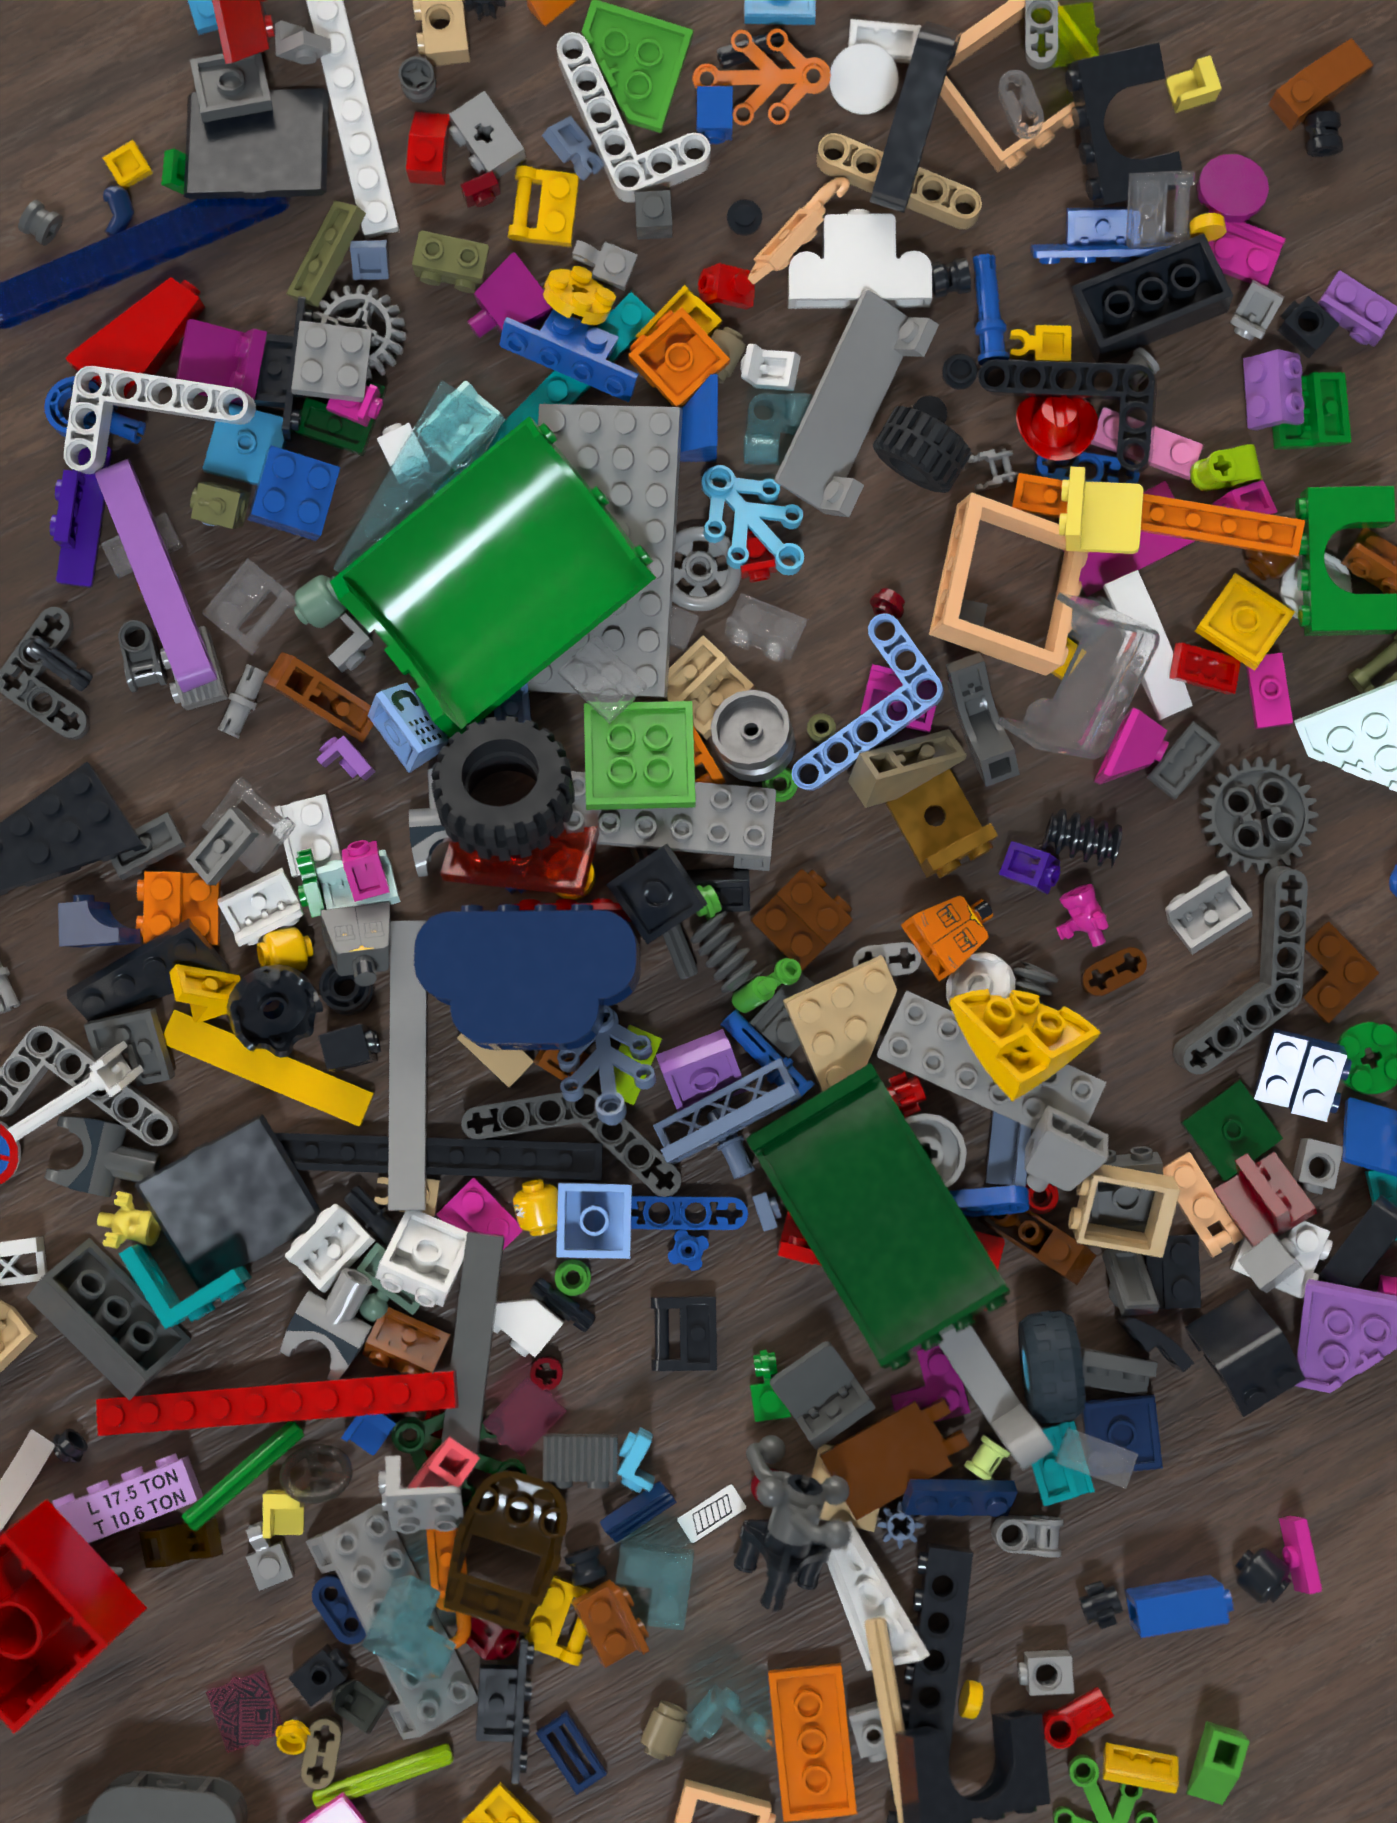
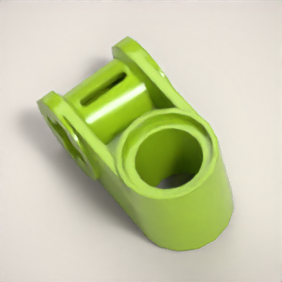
[1190,444,1263,491]

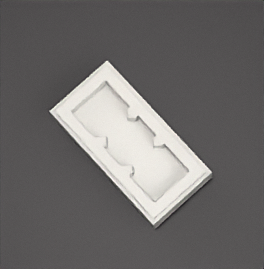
[848,19,921,64]

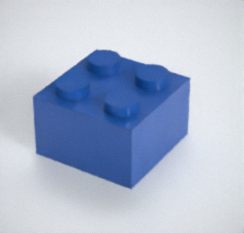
[247,445,340,541]

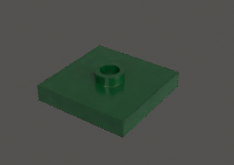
[1180,1080,1283,1181]

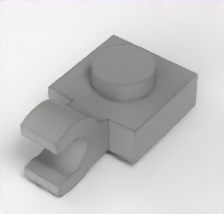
[572,240,638,291]
[246,1521,295,1591]

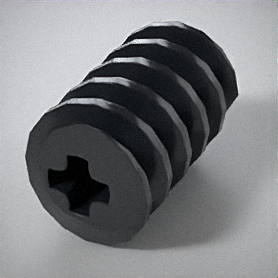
[1042,808,1123,869]

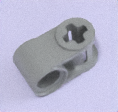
[991,1515,1064,1557]

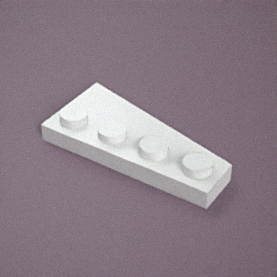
[827,1521,930,1671]

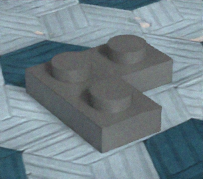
[84,1008,175,1086]

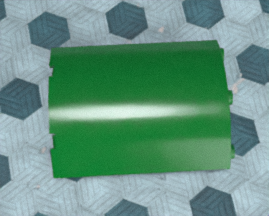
[330,416,656,738]

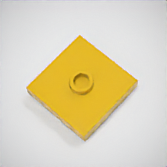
[1195,573,1295,671]

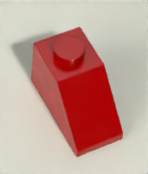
[406,112,451,186]

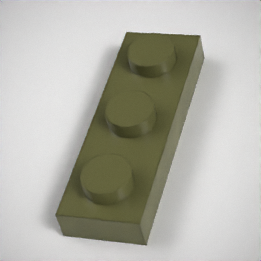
[286,200,366,307]

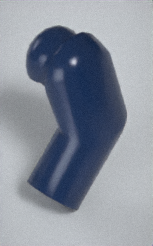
[103,186,134,241]

